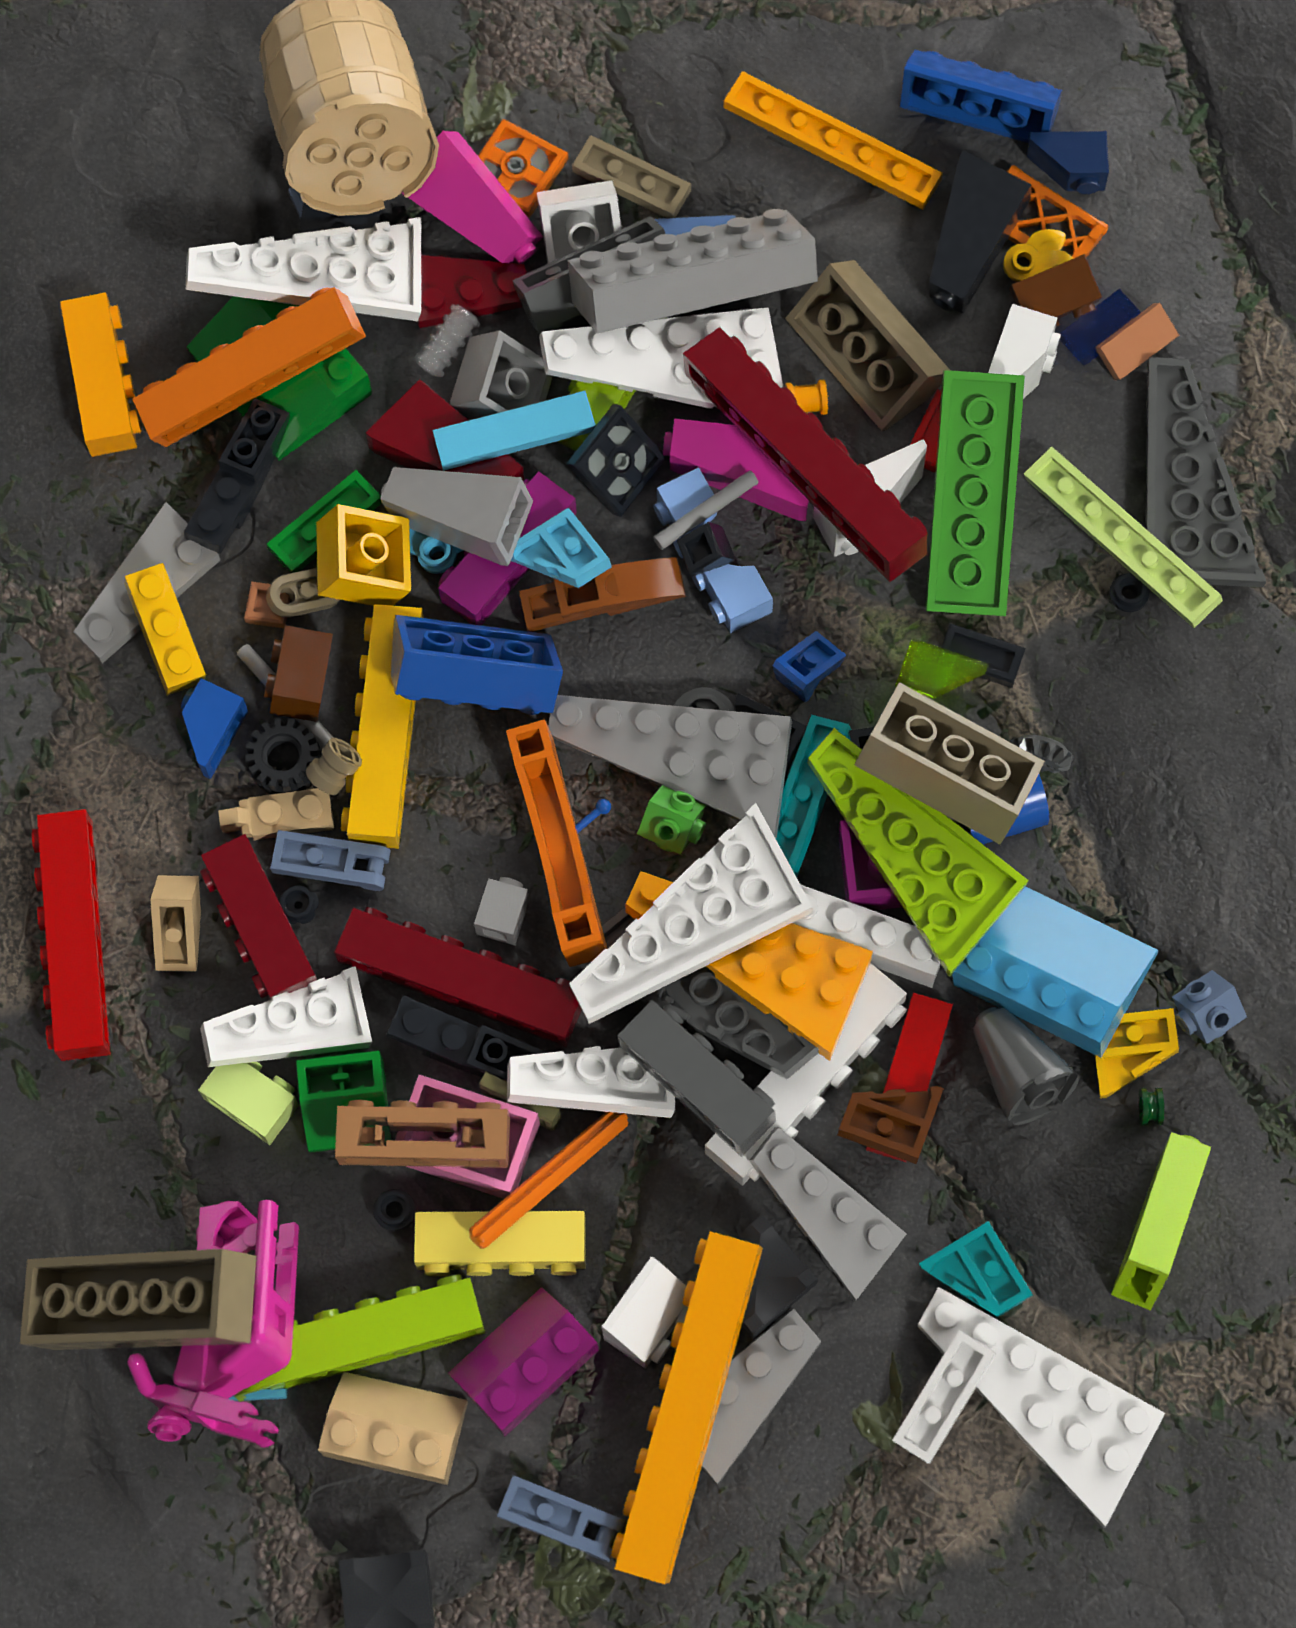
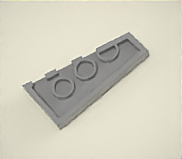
[73,502,220,664]
[702,1309,821,1486]

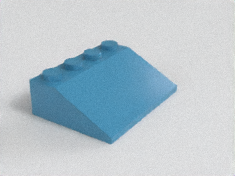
[952,887,1158,1058]

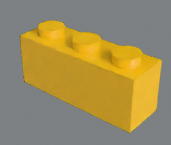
[124,563,206,696]

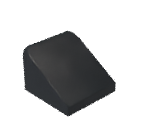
[677,522,736,576]

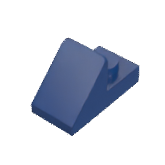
[772,631,846,703]

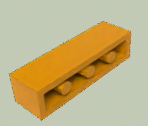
[60,292,142,457]

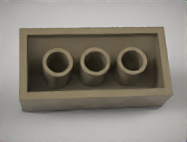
[785,260,951,431]

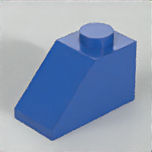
[181,678,248,779]

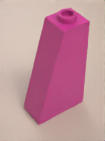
[402,131,543,264]
[663,419,808,521]

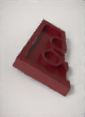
[418,255,526,328]

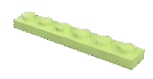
[1024,447,1223,628]

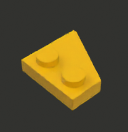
[1095,1008,1179,1099]

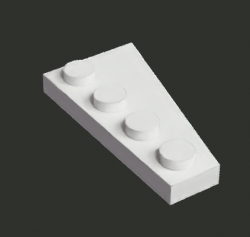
[200,966,372,1067]
[507,1046,675,1118]

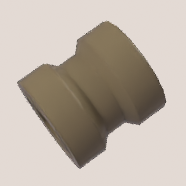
[306,738,362,795]

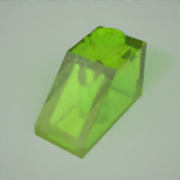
[895,638,990,699]

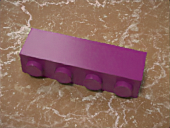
[438,471,577,625]

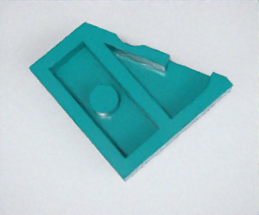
[919,1221,1034,1317]

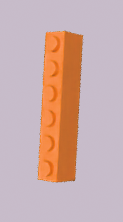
[133,287,366,447]

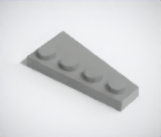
[749,1127,907,1300]

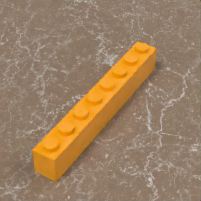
[611,1231,763,1584]

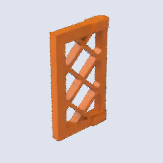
[1007,165,1109,258]

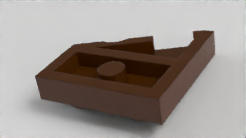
[837,1086,944,1164]

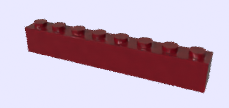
[683,327,928,582]

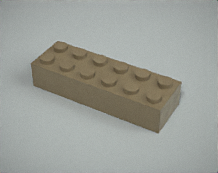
[20,1249,256,1350]

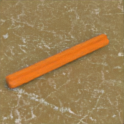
[469,1112,628,1249]

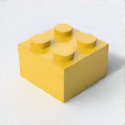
[316,504,411,606]

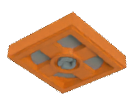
[478,119,569,218]

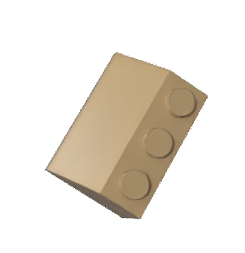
[318,1372,468,1485]

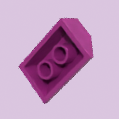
[447,1287,599,1437]

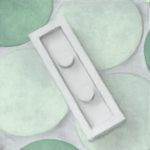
[892,1330,997,1464]

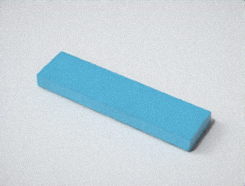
[433,391,596,471]

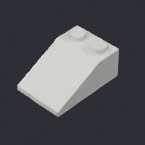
[988,304,1061,399]
[813,439,927,557]

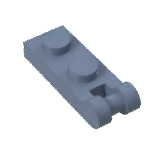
[270,830,391,891]
[497,1475,625,1562]

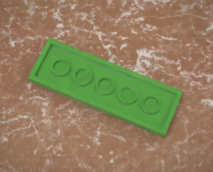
[925,370,1025,616]

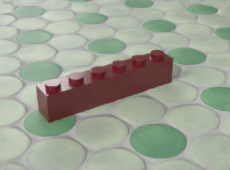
[334,907,582,1047]

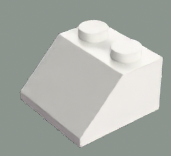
[536,181,622,264]
[602,1256,688,1369]

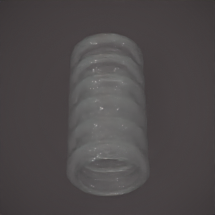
[414,304,480,378]

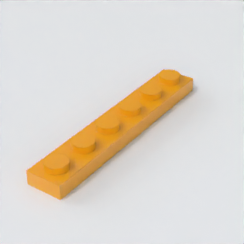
[724,71,942,210]

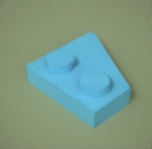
[511,508,612,588]

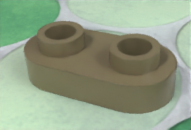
[266,568,340,617]

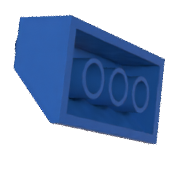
[900,50,1062,143]
[391,615,563,715]

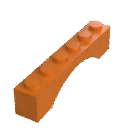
[506,719,607,967]

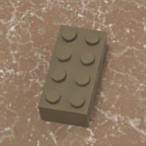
[854,682,1045,844]

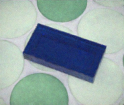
[1060,289,1141,366]

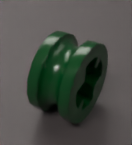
[1138,1088,1164,1125]

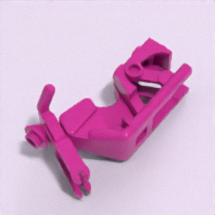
[128,1200,299,1448]

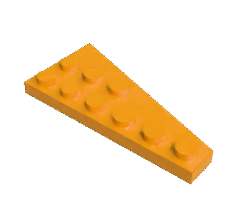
[625,871,873,1061]

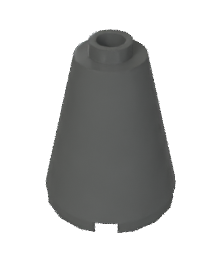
[973,1007,1079,1125]

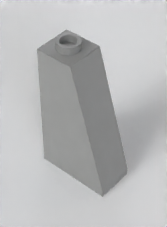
[380,467,533,566]

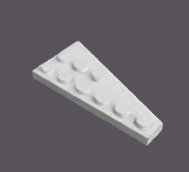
[185,217,421,321]
[539,307,783,409]
[569,803,813,1024]
[917,1287,1165,1528]

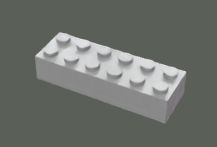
[568,209,818,333]

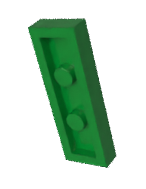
[266,470,382,574]

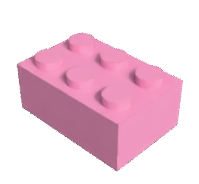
[395,1075,540,1199]

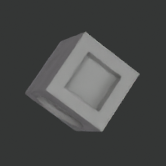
[474,877,530,945]

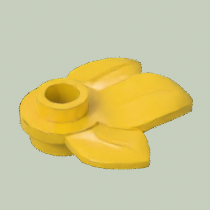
[1003,229,1073,282]

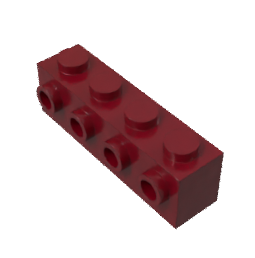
[200,834,317,999]

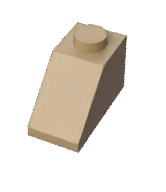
[150,875,201,971]

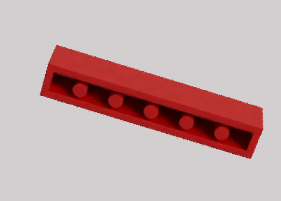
[32,809,111,1061]

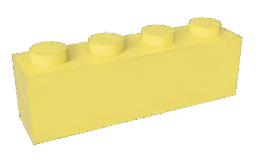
[414,1211,586,1276]

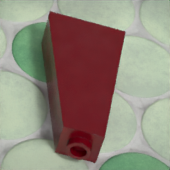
[365,379,524,481]

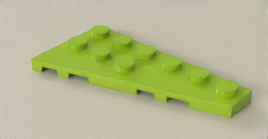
[807,728,1028,977]

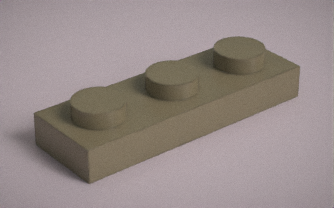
[572,135,691,218]

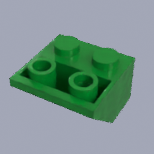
[296,1051,391,1153]

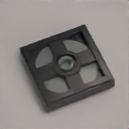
[566,404,667,517]

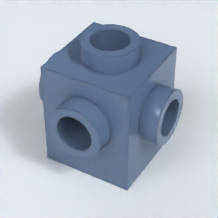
[1172,970,1247,1044]

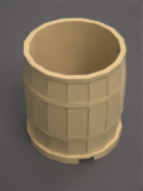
[259,0,439,216]

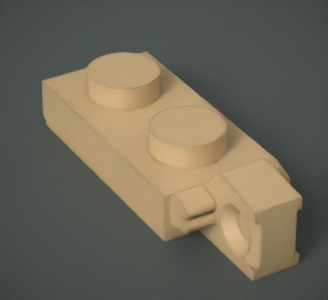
[218,788,334,840]

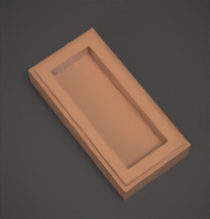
[1095,303,1179,380]

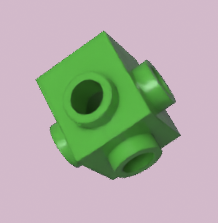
[637,785,706,855]

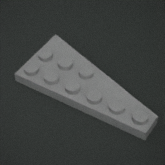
[548,695,792,838]

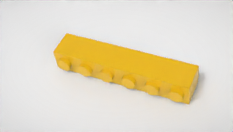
[341,604,424,849]

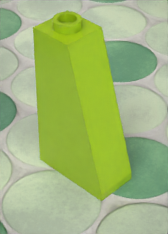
[1111,1132,1211,1310]

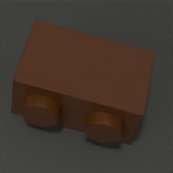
[1009,254,1102,328]
[264,625,333,722]

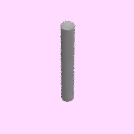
[653,470,758,550]

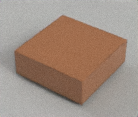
[244,582,291,629]

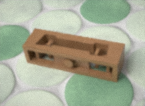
[335,1100,510,1168]

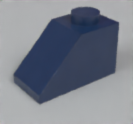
[1026,131,1109,194]

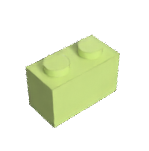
[198,1061,300,1145]

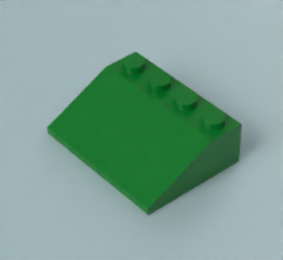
[186,296,372,461]

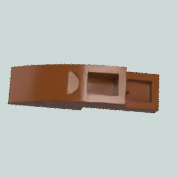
[519,557,686,632]

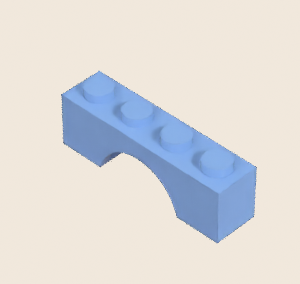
[653,467,773,633]

